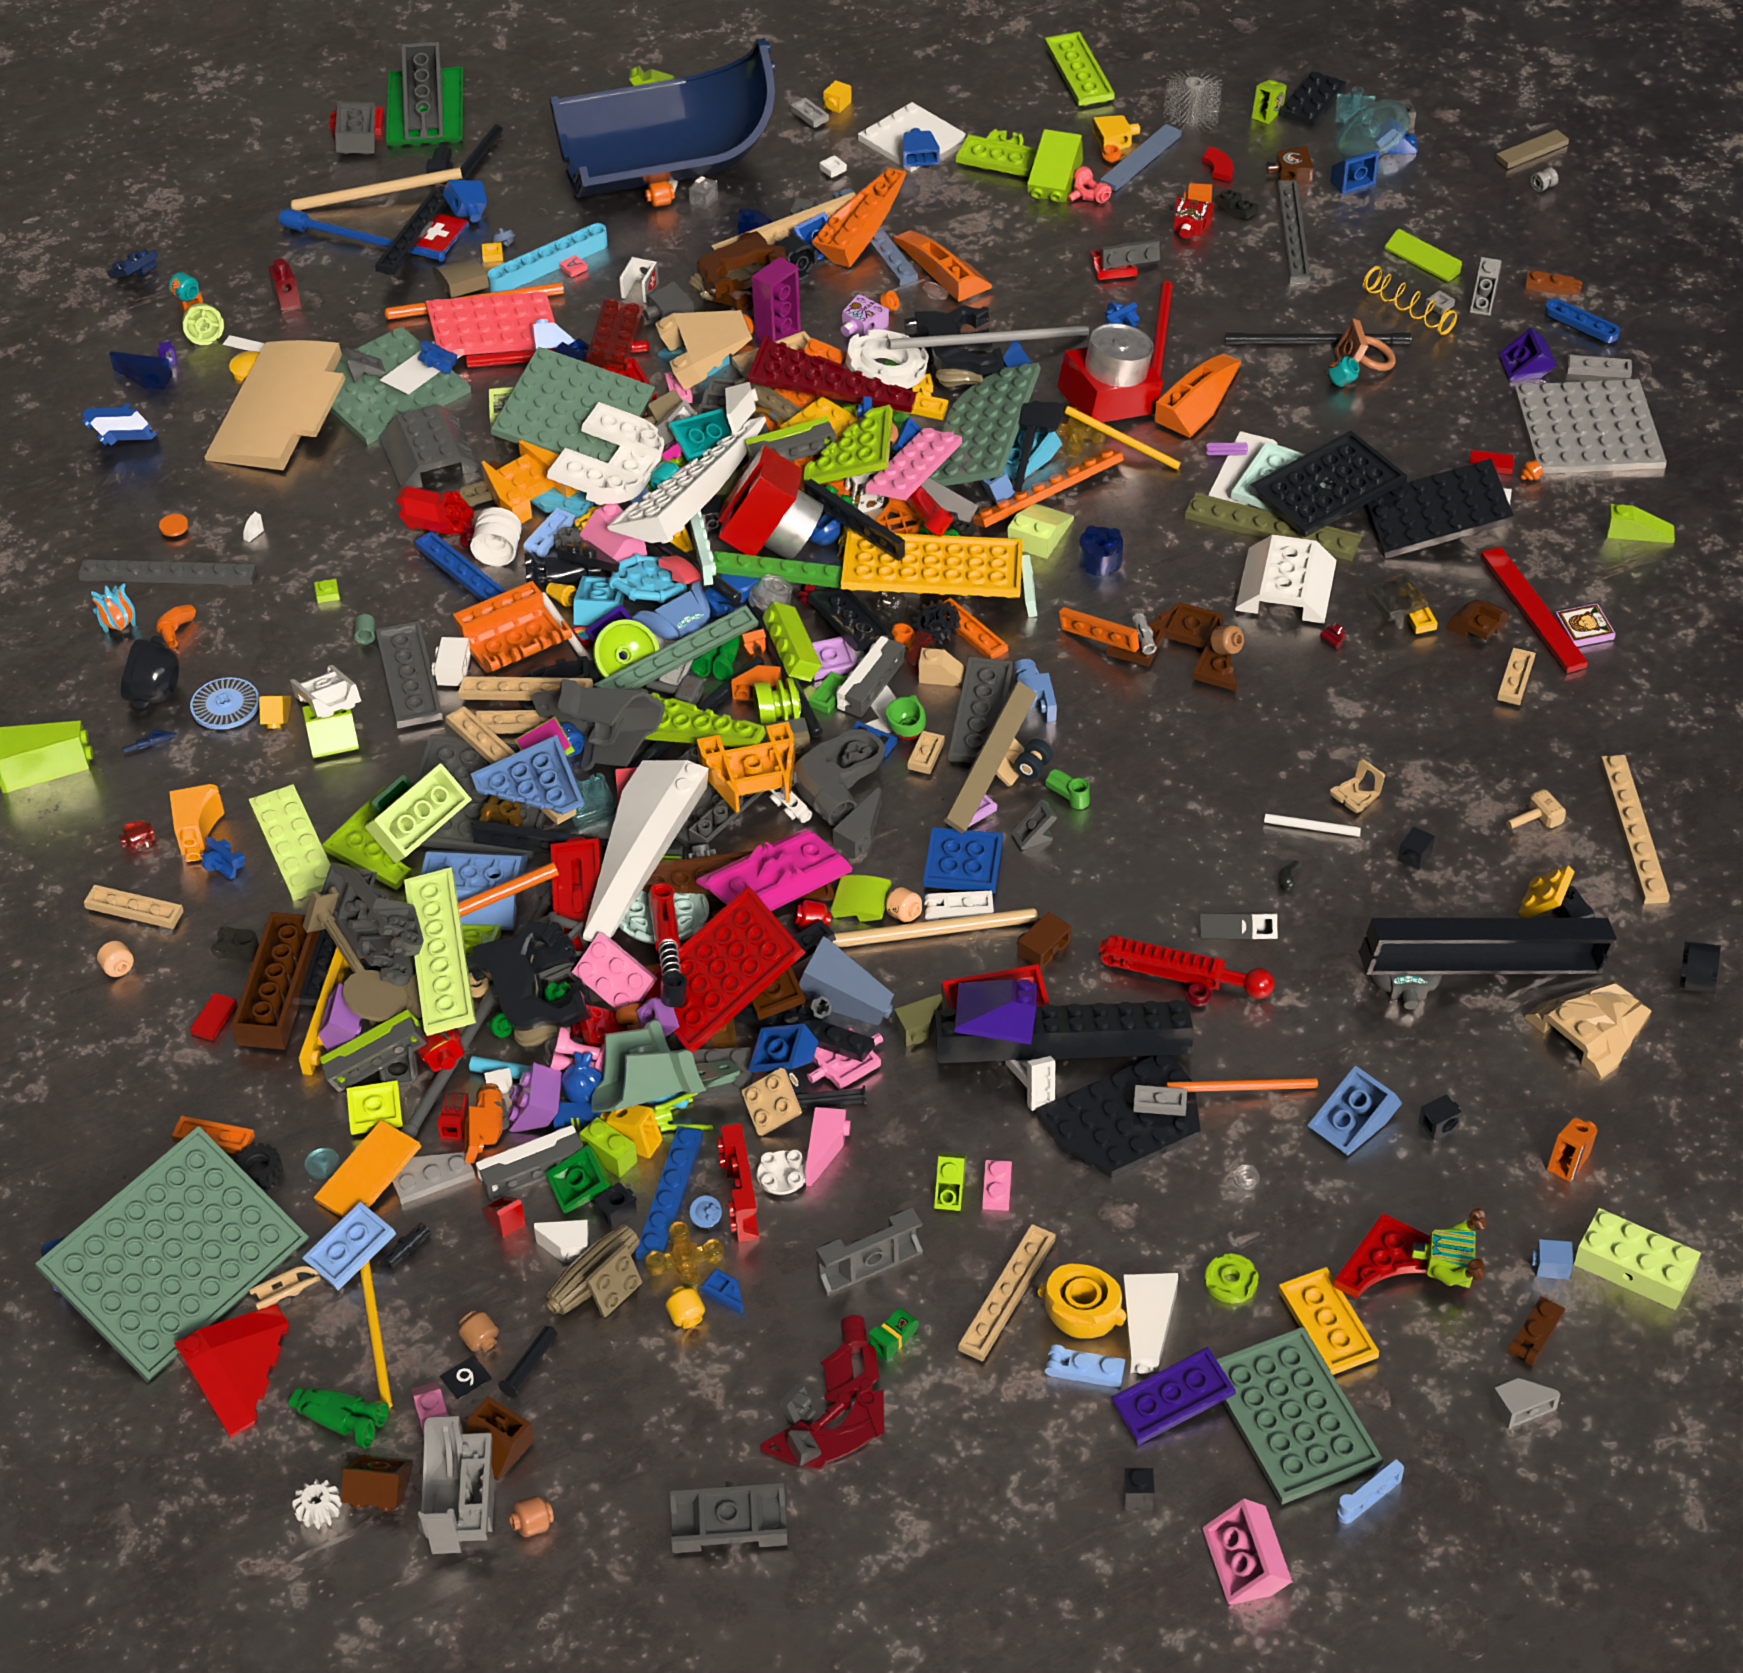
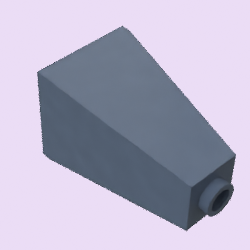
[799,936,894,1026]

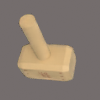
[1506,789,1566,829]

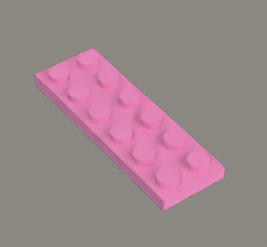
[866,428,962,501]

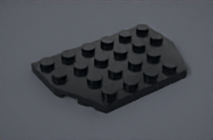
[1036,1055,1201,1178]

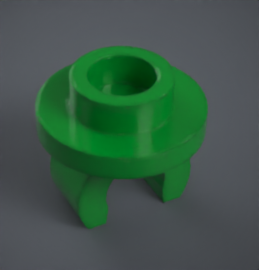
[545,981,571,1002]
[486,1012,513,1038]

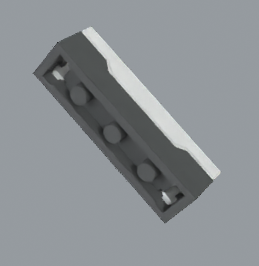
[835,636,905,718]
[476,1125,584,1201]

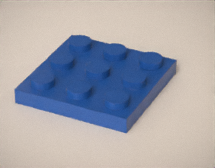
[923,827,1003,893]

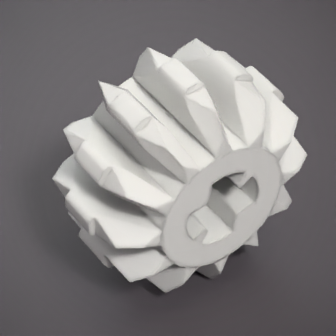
[292,1479,342,1529]

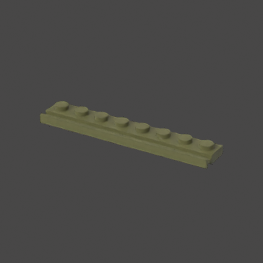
[1185,492,1362,561]

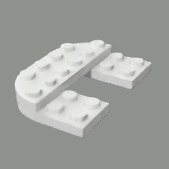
[547,402,664,505]

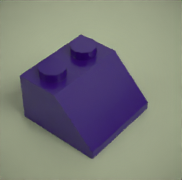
[1499,327,1557,381]

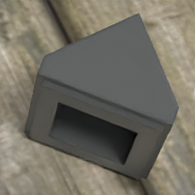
[787,1430,822,1466]

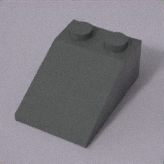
[335,102,376,154]

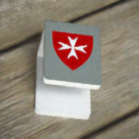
[620,257,659,303]

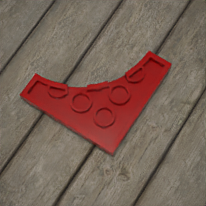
[1333,1213,1430,1299]

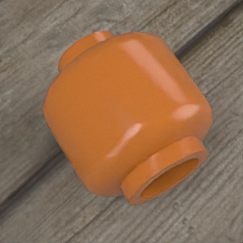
[645,181,675,207]

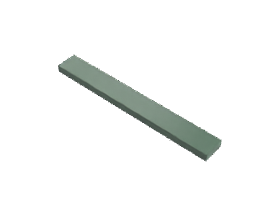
[594,605,758,689]

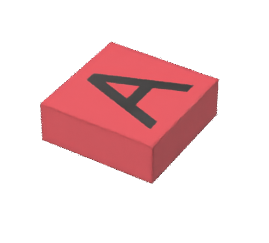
[559,255,588,278]

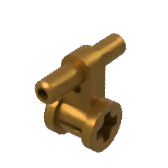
[479,795,523,827]

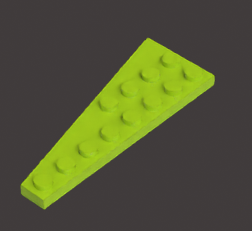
[645,692,766,747]

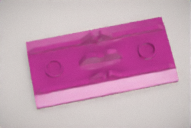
[696,828,853,911]

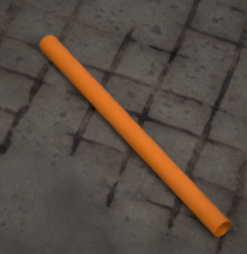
[384,282,564,320]
[359,862,559,961]

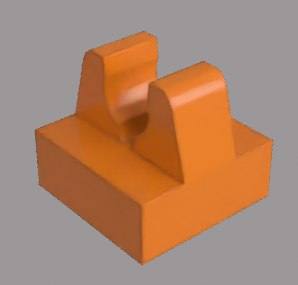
[740,629,766,657]

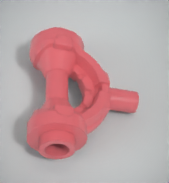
[1067,166,1112,203]

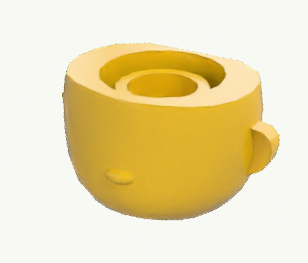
[1038,1264,1126,1339]

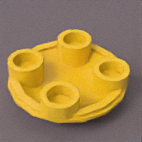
[229,351,260,380]

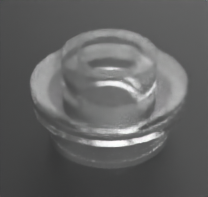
[1233,1164,1260,1190]

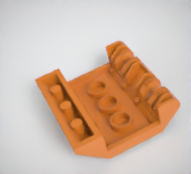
[452,581,573,673]

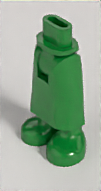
[691,635,741,681]
[288,1387,389,1449]

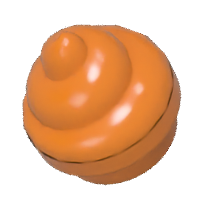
[1520,459,1544,481]

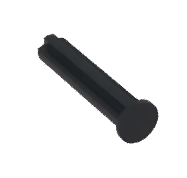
[795,1085,867,1109]
[498,1326,558,1397]

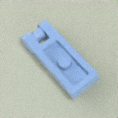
[524,508,575,558]
[1045,1344,1125,1388]
[1337,1459,1404,1524]

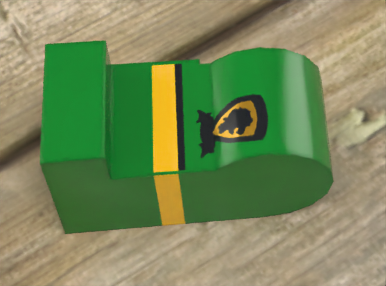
[868,1308,919,1362]

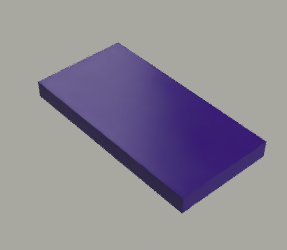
[1111,1347,1236,1445]

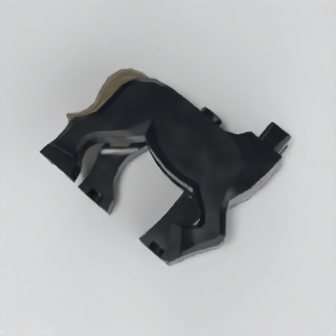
[904,305,1004,391]
[465,921,593,1047]

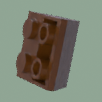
[463,1396,534,1481]

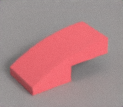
[659,555,703,584]

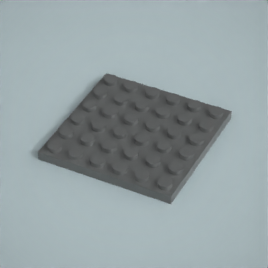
[412,734,547,859]

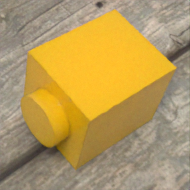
[823,80,852,113]

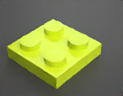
[346,1080,403,1135]

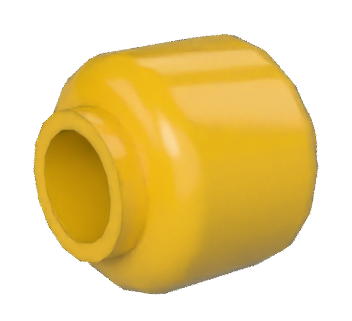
[665,1286,705,1329]

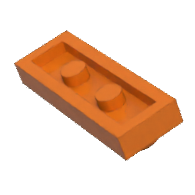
[171,1116,255,1154]

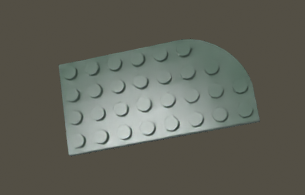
[929,363,1041,486]

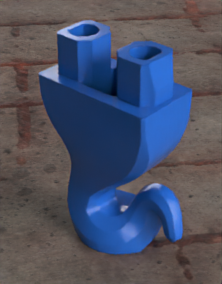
[703,574,764,617]

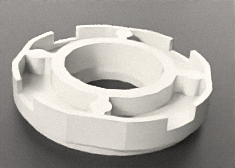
[845,329,928,389]

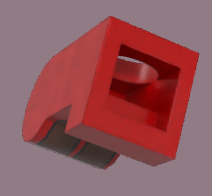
[437,1092,469,1140]

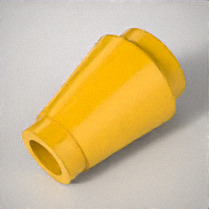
[546,582,577,607]

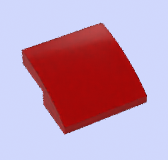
[1090,250,1137,280]

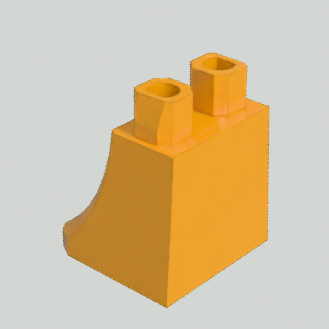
[169,784,224,862]

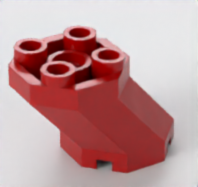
[396,486,474,536]

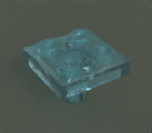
[1335,86,1375,125]

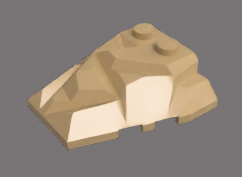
[1525,980,1652,1080]

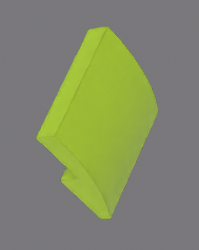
[831,875,892,922]

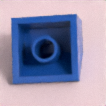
[1330,150,1380,194]
[748,1024,818,1073]

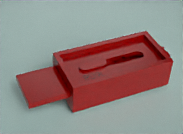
[550,836,604,964]

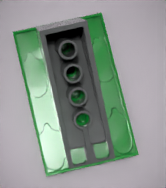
[386,42,464,147]

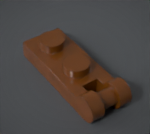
[1507,1296,1566,1366]

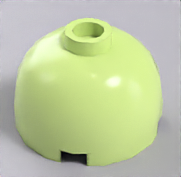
[182,303,224,345]

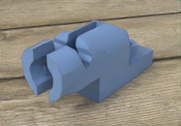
[1014,659,1057,722]

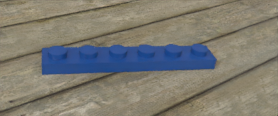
[414,531,506,602]
[636,1126,703,1263]

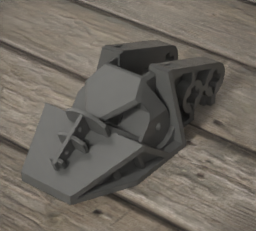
[321,863,424,986]

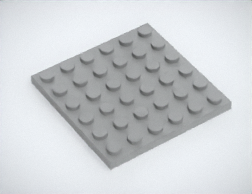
[1514,379,1667,474]

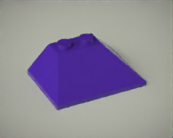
[954,979,1037,1045]

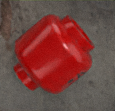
[794,900,831,931]

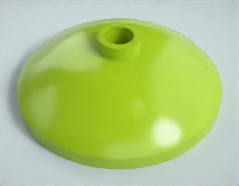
[593,619,660,678]

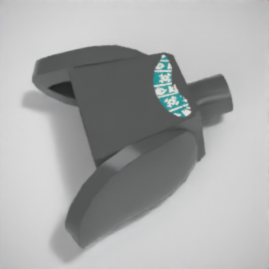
[1358,949,1443,1009]

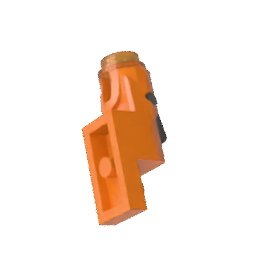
[464,1083,509,1163]

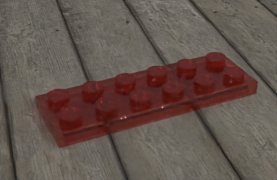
[586,299,644,371]

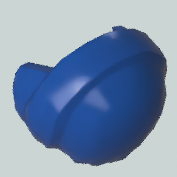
[808,513,841,546]
[561,1052,603,1103]

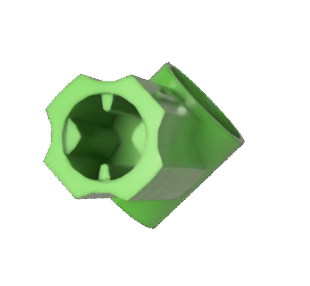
[1046,769,1090,810]

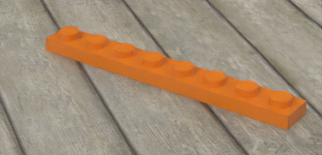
[972,449,1124,528]

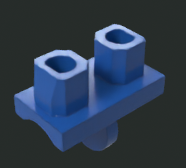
[1105,301,1140,327]
[418,340,457,374]
[201,837,245,879]

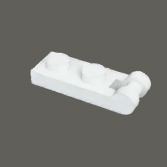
[924,891,994,921]

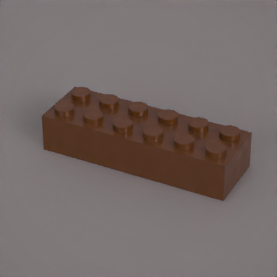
[231,912,320,1050]

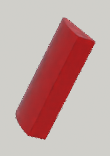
[941,964,1049,1009]

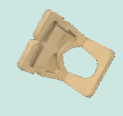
[1329,759,1385,814]

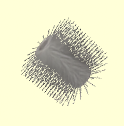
[1163,69,1223,133]

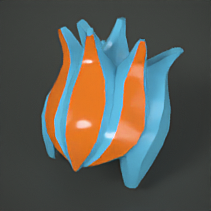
[91,583,136,633]

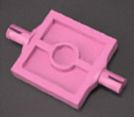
[807,1028,883,1090]

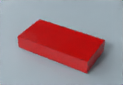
[1469,450,1514,474]
[190,993,237,1041]

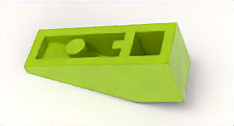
[1607,504,1675,543]

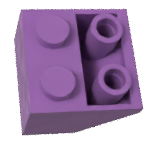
[318,983,362,1053]
[507,1063,562,1132]

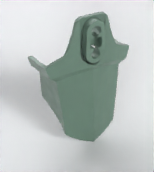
[591,1019,740,1112]

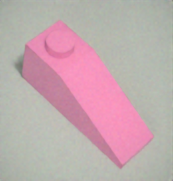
[805,1107,851,1186]

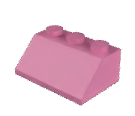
[580,503,647,562]
[1202,1499,1292,1605]

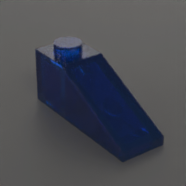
[109,351,173,390]

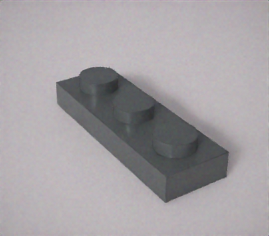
[1100,239,1160,269]

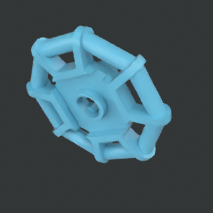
[609,553,687,603]

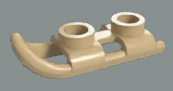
[249,1266,322,1310]

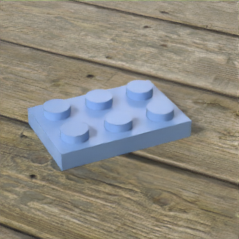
[302,1202,396,1290]

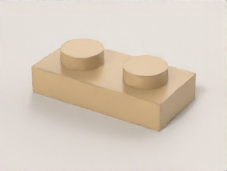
[908,731,945,774]

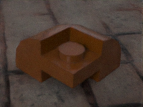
[1446,600,1509,641]

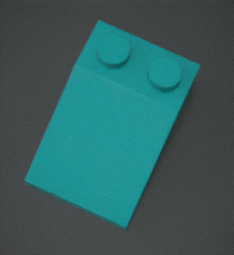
[668,408,732,461]

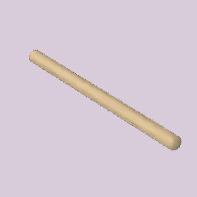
[290,167,462,211]
[832,908,1038,948]

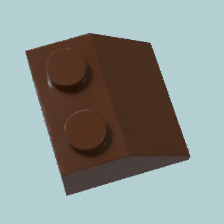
[341,1455,413,1511]

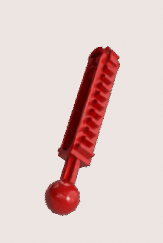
[1098,935,1275,999]

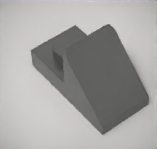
[343,347,385,383]
[1011,799,1058,850]

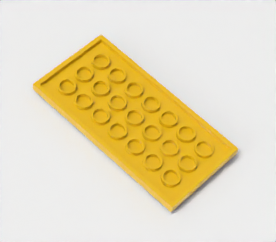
[841,531,1023,598]

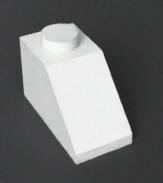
[534,1220,590,1263]

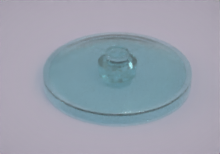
[1336,99,1410,159]

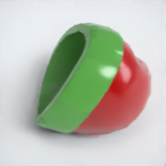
[885,695,926,740]

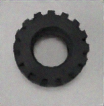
[234,1143,283,1191]

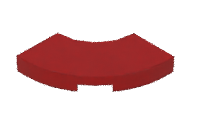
[1202,146,1234,182]

